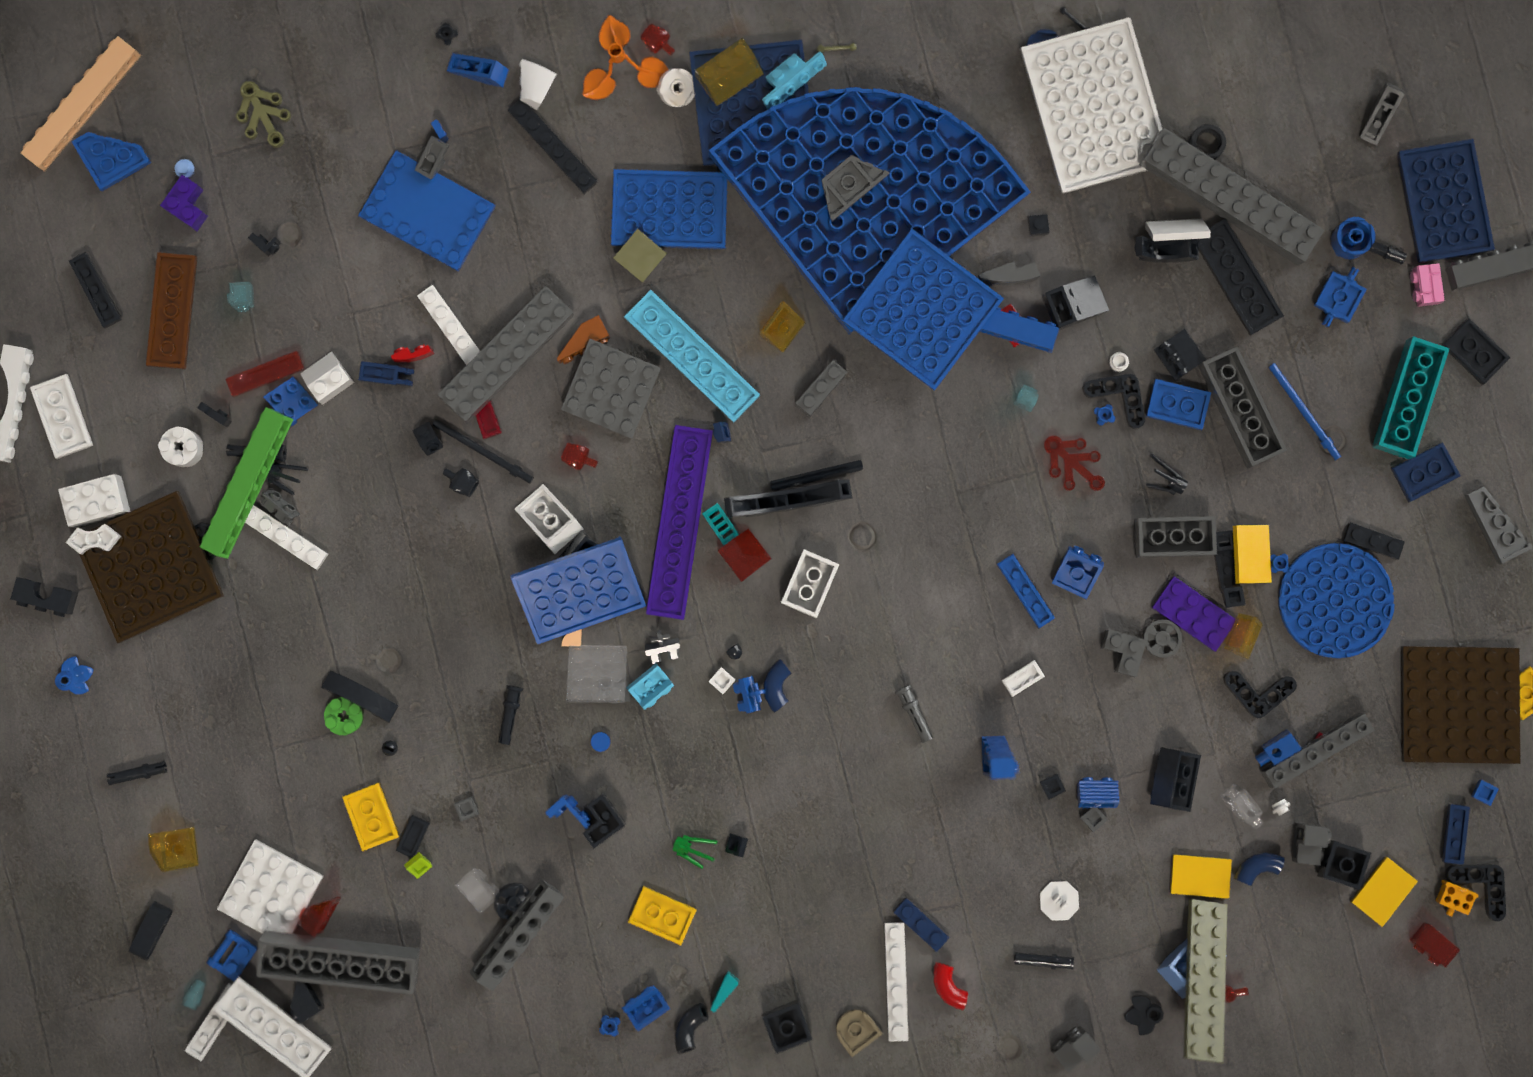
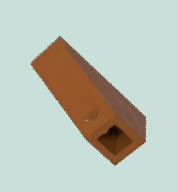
[557,315,610,364]

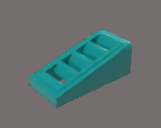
[702,503,739,546]
[711,971,739,1013]

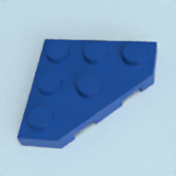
[72,132,151,191]

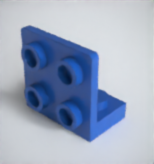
[545,795,591,828]

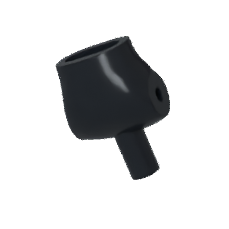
[443,468,479,497]

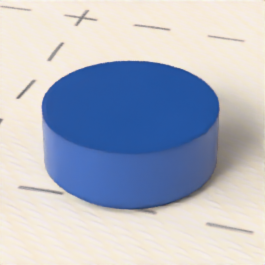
[591,732,611,752]

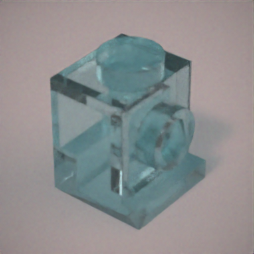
[1013,384,1039,412]

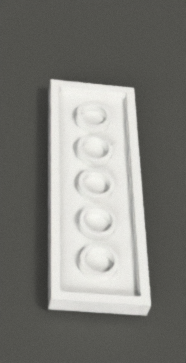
[213,977,332,1077]

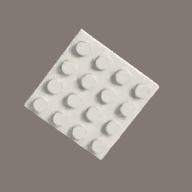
[217,840,324,934]

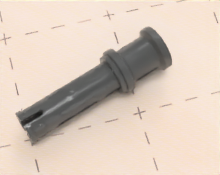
[895,685,933,743]

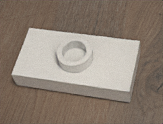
[1001,660,1045,697]

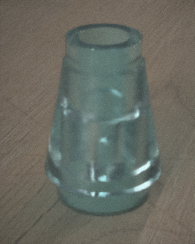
[182,979,206,1010]

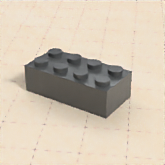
[1134,516,1217,558]

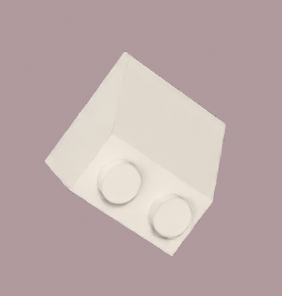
[300,352,354,405]

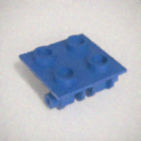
[263,376,318,426]

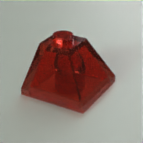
[718,529,772,582]
[299,896,341,937]

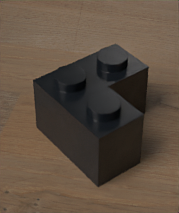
[582,793,626,849]

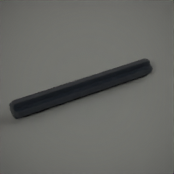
[770,460,863,491]

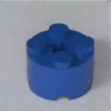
[1331,217,1375,259]

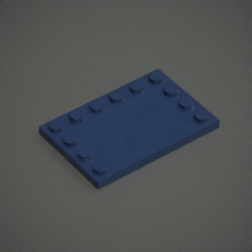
[1397,139,1495,263]

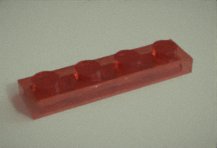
[226,351,305,397]

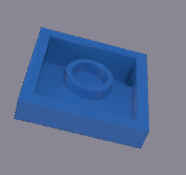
[1052,545,1104,600]

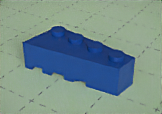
[981,736,1018,779]

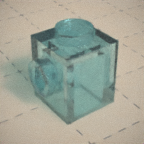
[227,282,254,312]

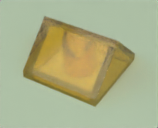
[760,301,806,353]
[1224,613,1263,660]

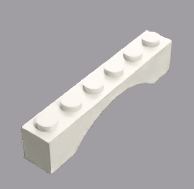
[0,344,34,463]

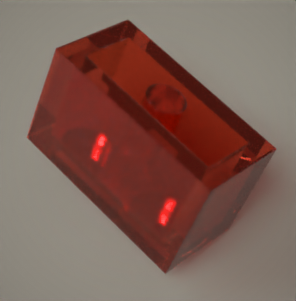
[1410,922,1460,968]

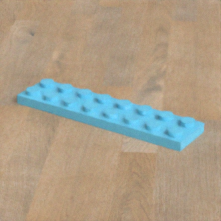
[624,290,760,423]

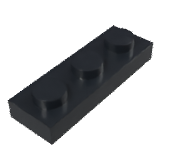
[1343,522,1405,560]

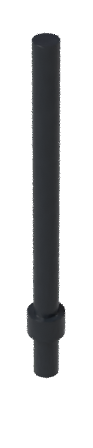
[433,419,534,484]

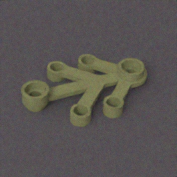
[236,81,291,148]

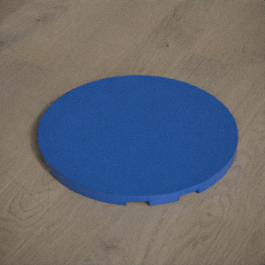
[1278,543,1395,658]

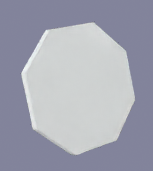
[1040,881,1079,920]

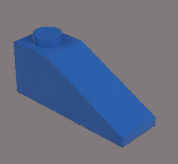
[447,53,509,87]

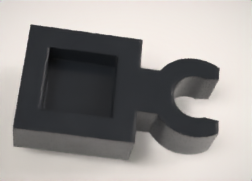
[197,402,232,428]

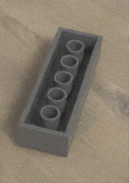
[1198,347,1287,469]

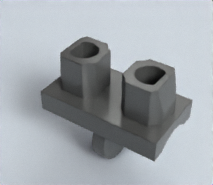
[645,630,680,664]

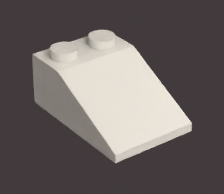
[515,484,583,554]

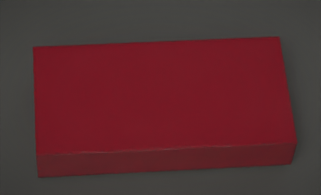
[476,400,502,439]

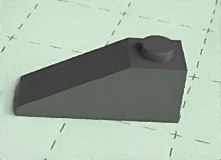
[1359,82,1405,145]

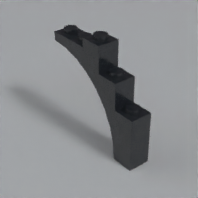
[724,479,853,517]

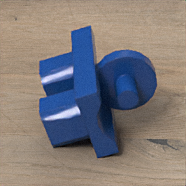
[733,676,766,713]

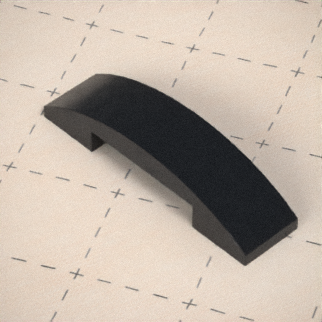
[1214,530,1246,608]
[321,670,399,723]

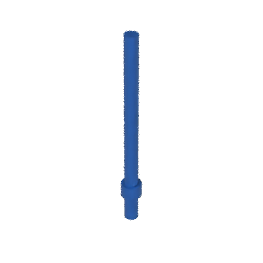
[1268,363,1341,460]

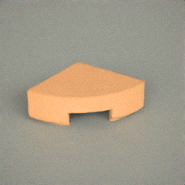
[562,629,582,647]

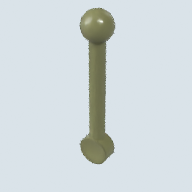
[817,43,856,53]

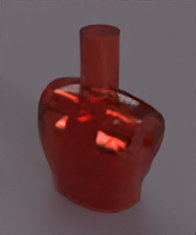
[640,24,675,56]
[561,442,598,471]
[1225,984,1249,1003]

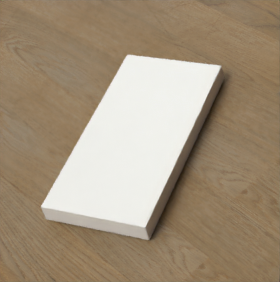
[30,374,93,459]

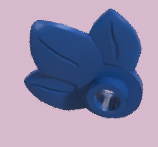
[55,656,94,695]

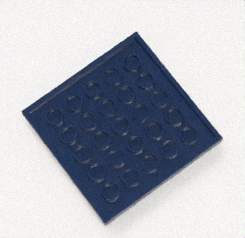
[689,40,809,166]

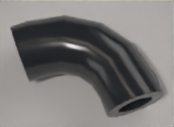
[674,1003,709,1054]

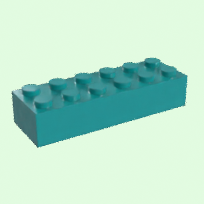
[1372,336,1450,459]

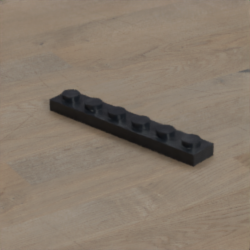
[508,99,598,194]

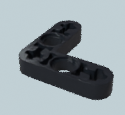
[1083,374,1145,429]
[1223,671,1297,718]
[1445,864,1506,921]

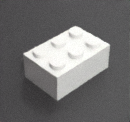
[58,474,131,528]
[781,550,839,618]

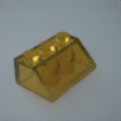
[695,38,763,106]

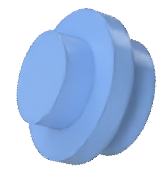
[175,159,194,178]

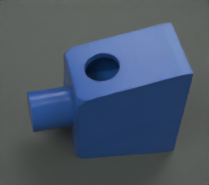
[1255,729,1302,766]

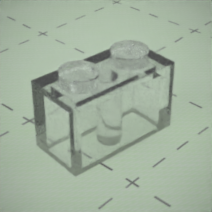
[455,868,499,914]

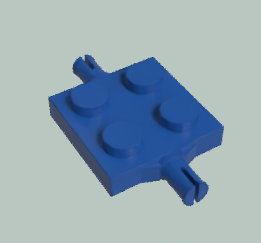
[1314,267,1367,327]

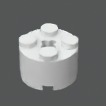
[158,427,203,467]

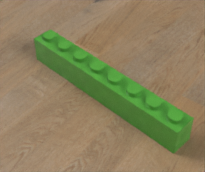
[200,407,294,559]

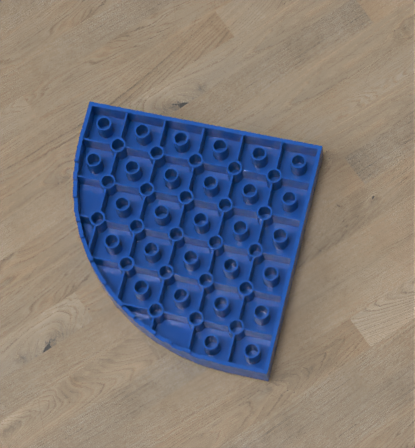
[709,87,1031,335]

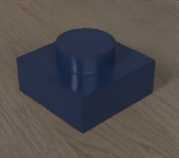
[713,422,731,443]

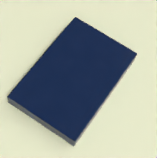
[1391,442,1461,502]

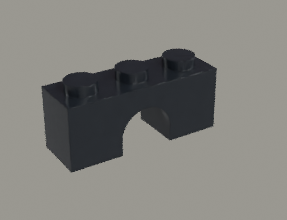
[10,577,78,617]

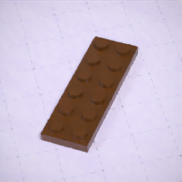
[146,252,197,370]

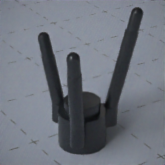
[1146,454,1188,495]
[266,462,308,495]

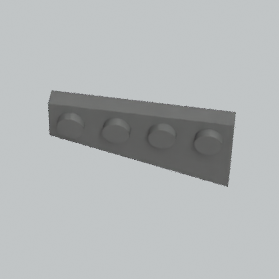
[1464,487,1533,564]

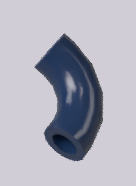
[763,659,792,713]
[1234,852,1285,886]

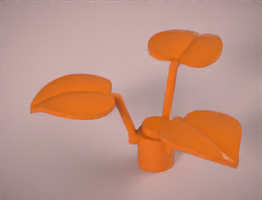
[583,15,669,100]

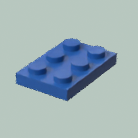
[1146,379,1211,430]

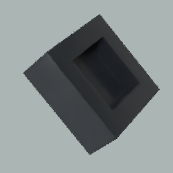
[1028,214,1050,236]
[1040,773,1066,800]
[725,833,748,857]

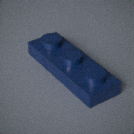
[1442,804,1470,865]
[893,898,950,952]

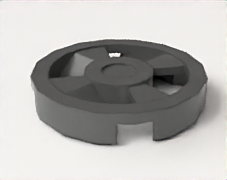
[1143,620,1182,657]

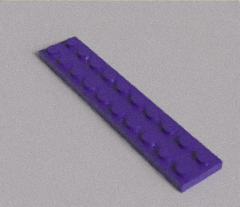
[646,425,713,620]

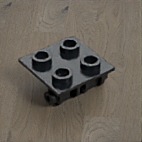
[1154,329,1207,381]

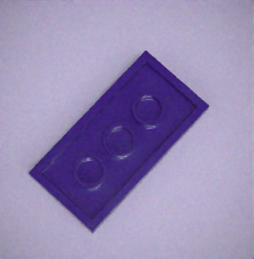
[1151,576,1237,652]

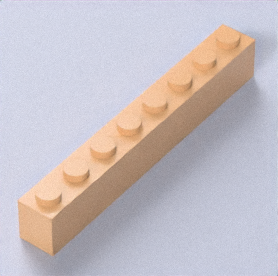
[21,36,141,172]

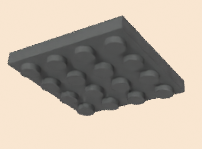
[561,339,661,438]

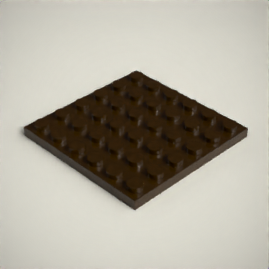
[79,491,224,643]
[1401,646,1521,764]

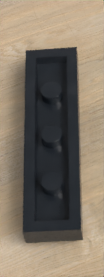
[69,252,122,328]

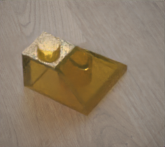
[148,827,199,872]

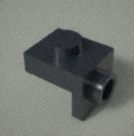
[412,421,443,456]

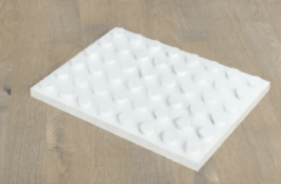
[1020,17,1162,194]

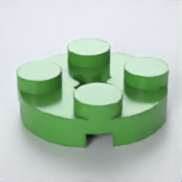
[324,697,364,735]

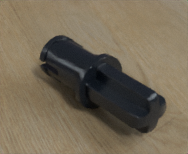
[1368,241,1407,265]

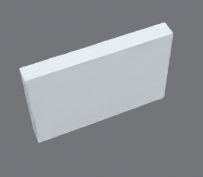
[1145,219,1211,241]

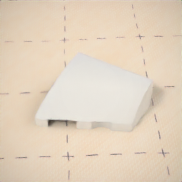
[519,59,556,110]

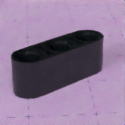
[129,901,173,961]

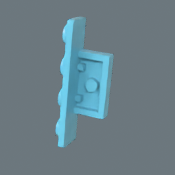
[762,52,827,110]

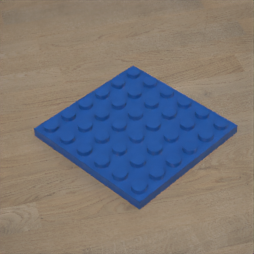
[842,229,1004,391]

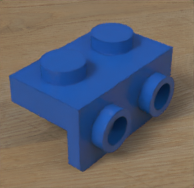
[622,986,670,1031]

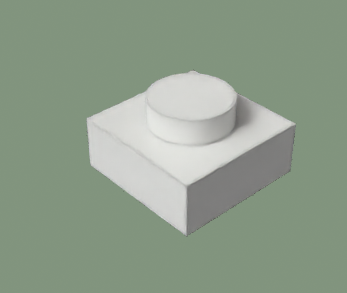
[709,667,735,694]

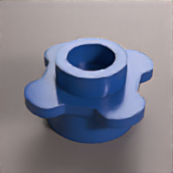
[1094,404,1115,426]
[1270,554,1289,573]
[599,1015,620,1036]

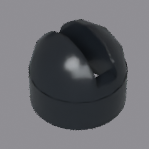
[726,643,742,659]
[382,740,398,756]

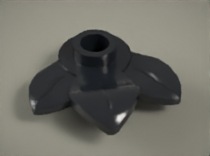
[1124,996,1164,1035]

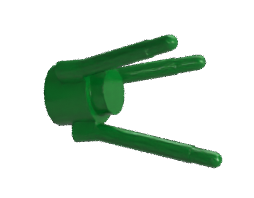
[672,835,717,869]

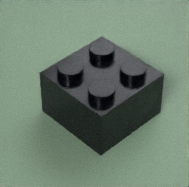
[1317,840,1371,890]
[762,999,813,1054]

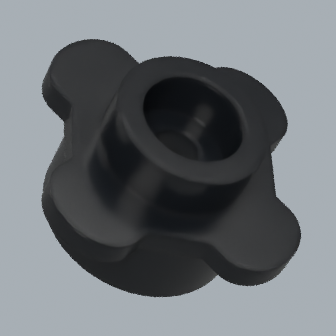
[435,23,458,45]

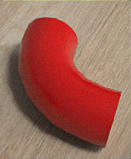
[933,962,968,1010]

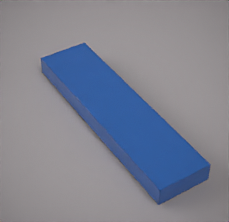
[996,554,1055,629]

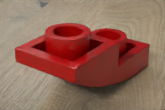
[391,344,434,362]

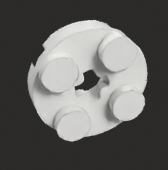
[657,69,694,107]

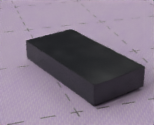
[396,815,430,858]

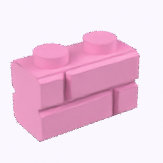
[1410,263,1445,307]

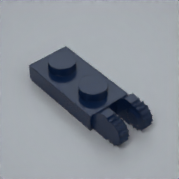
[358,361,414,386]

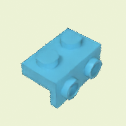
[626,663,674,710]

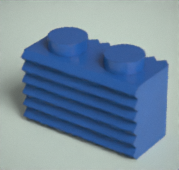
[1077,777,1119,808]

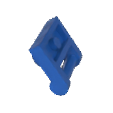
[206,929,258,982]

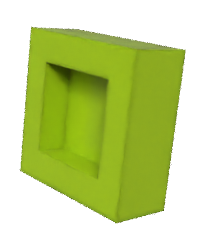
[404,853,433,879]

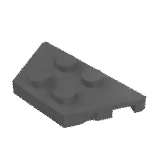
[821,155,890,222]

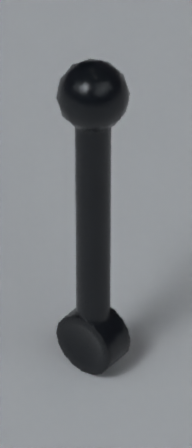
[1060,7,1089,30]

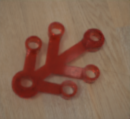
[1044,436,1105,491]

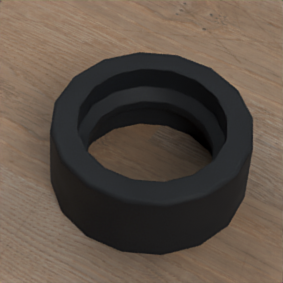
[1188,124,1226,160]

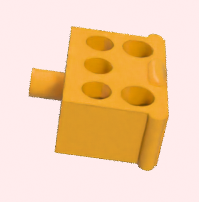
[1436,880,1478,917]

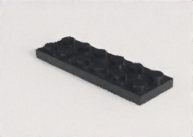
[1194,218,1284,336]

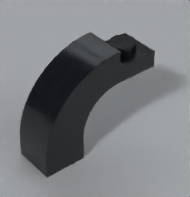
[1134,236,1199,262]

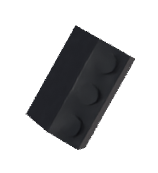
[1150,747,1201,812]

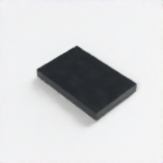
[1441,318,1511,385]

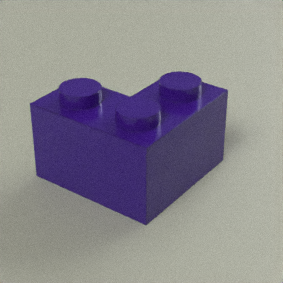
[160,175,208,231]

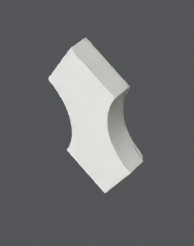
[66,524,121,555]

